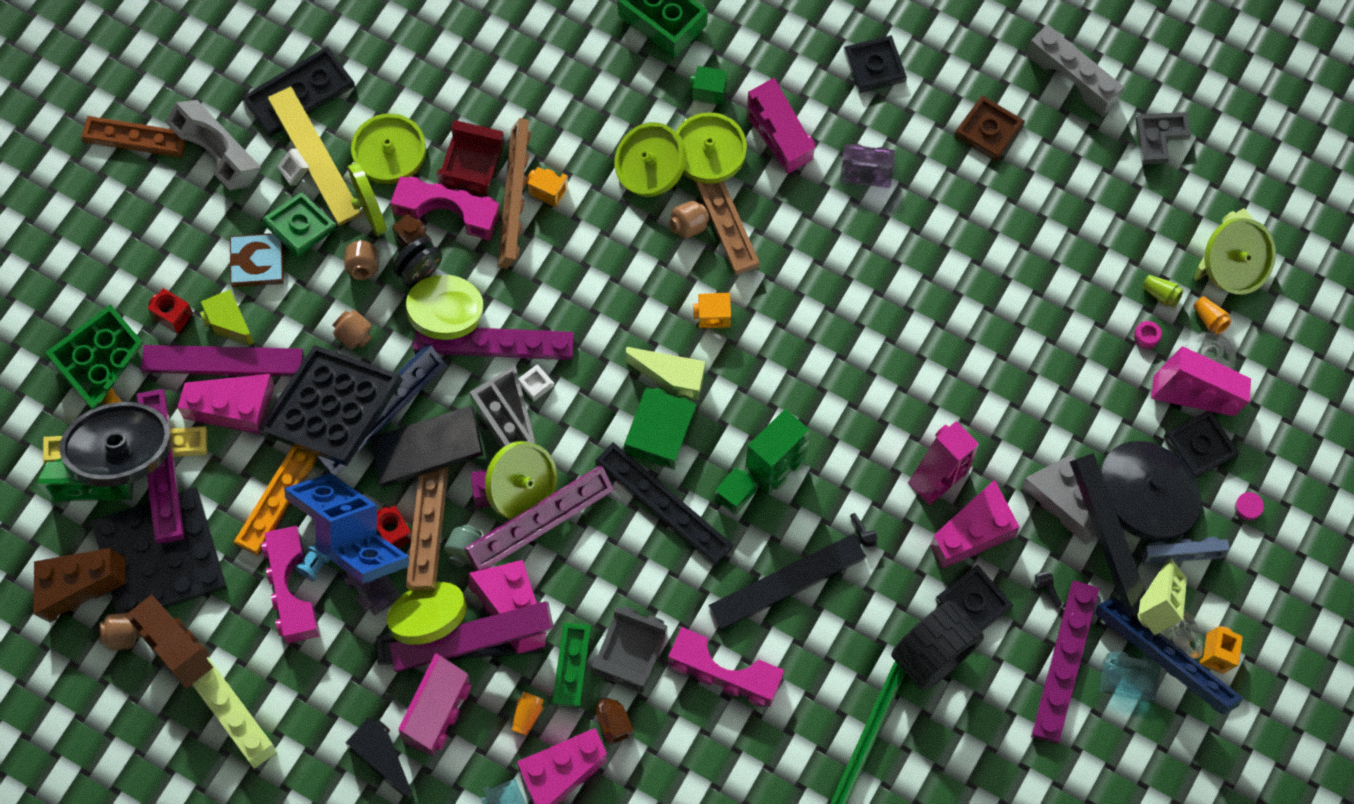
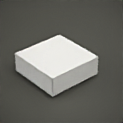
[277,149,310,186]
[519,364,554,402]

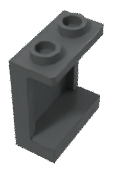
[591,606,668,693]

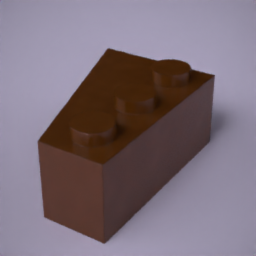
[33,548,125,623]
[125,594,213,689]

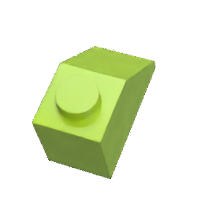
[200,290,254,345]

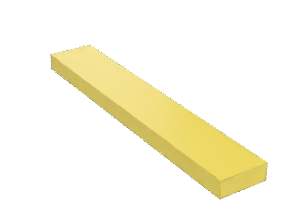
[268,87,362,226]
[43,426,207,465]

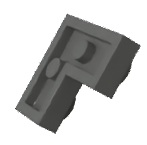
[1135,112,1191,164]

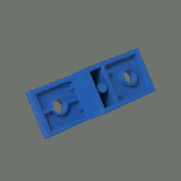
[284,473,409,583]

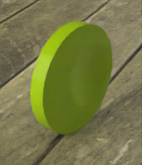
[676,113,747,184]
[351,114,426,184]
[615,122,687,197]
[347,162,387,236]
[1204,218,1276,295]
[406,275,483,340]
[485,441,557,519]
[387,582,467,645]

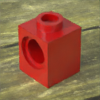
[147,288,193,334]
[377,505,412,549]

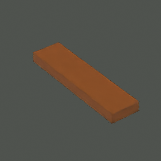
[81,116,187,158]

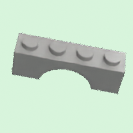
[1027,24,1124,118]
[165,100,261,190]

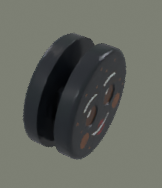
[392,237,442,287]

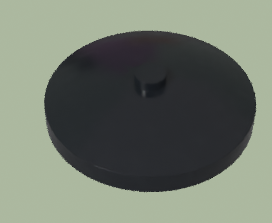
[59,402,172,487]
[1099,441,1201,542]

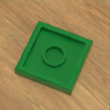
[262,192,337,256]

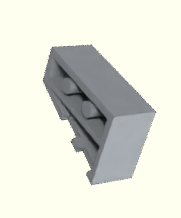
[470,365,535,449]
[1021,454,1098,545]

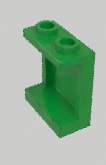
[624,387,697,470]

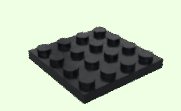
[258,345,403,466]
[91,487,227,614]

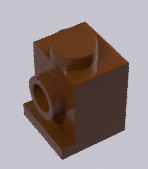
[392,214,432,248]

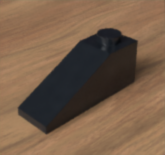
[345,717,414,803]

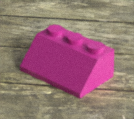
[398,653,472,756]

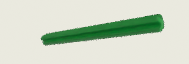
[830,661,905,804]

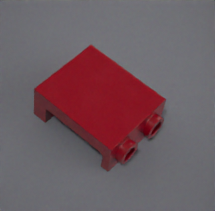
[437,120,505,196]

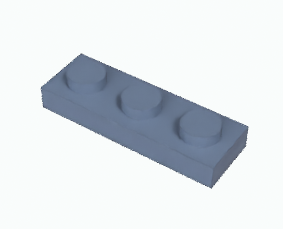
[1141,537,1230,565]

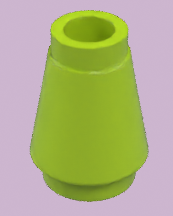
[1142,275,1184,308]

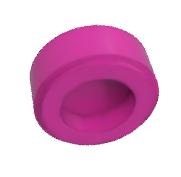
[1134,321,1162,349]
[1235,492,1264,521]

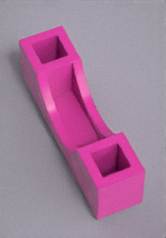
[390,176,501,241]
[261,526,320,644]
[668,627,784,707]

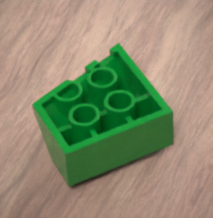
[45,304,143,409]

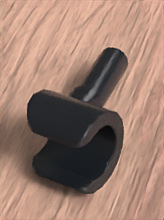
[850,513,878,547]
[1035,571,1063,608]

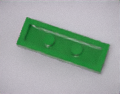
[552,622,591,709]

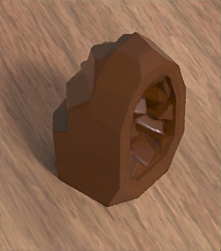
[596,698,634,745]

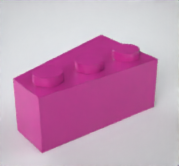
[746,78,816,174]
[1151,346,1251,417]
[177,374,275,434]
[908,421,979,505]
[930,480,1020,569]
[468,560,546,654]
[517,728,607,804]

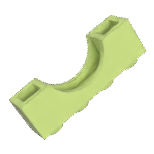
[192,658,277,769]

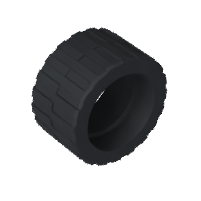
[891,601,984,691]

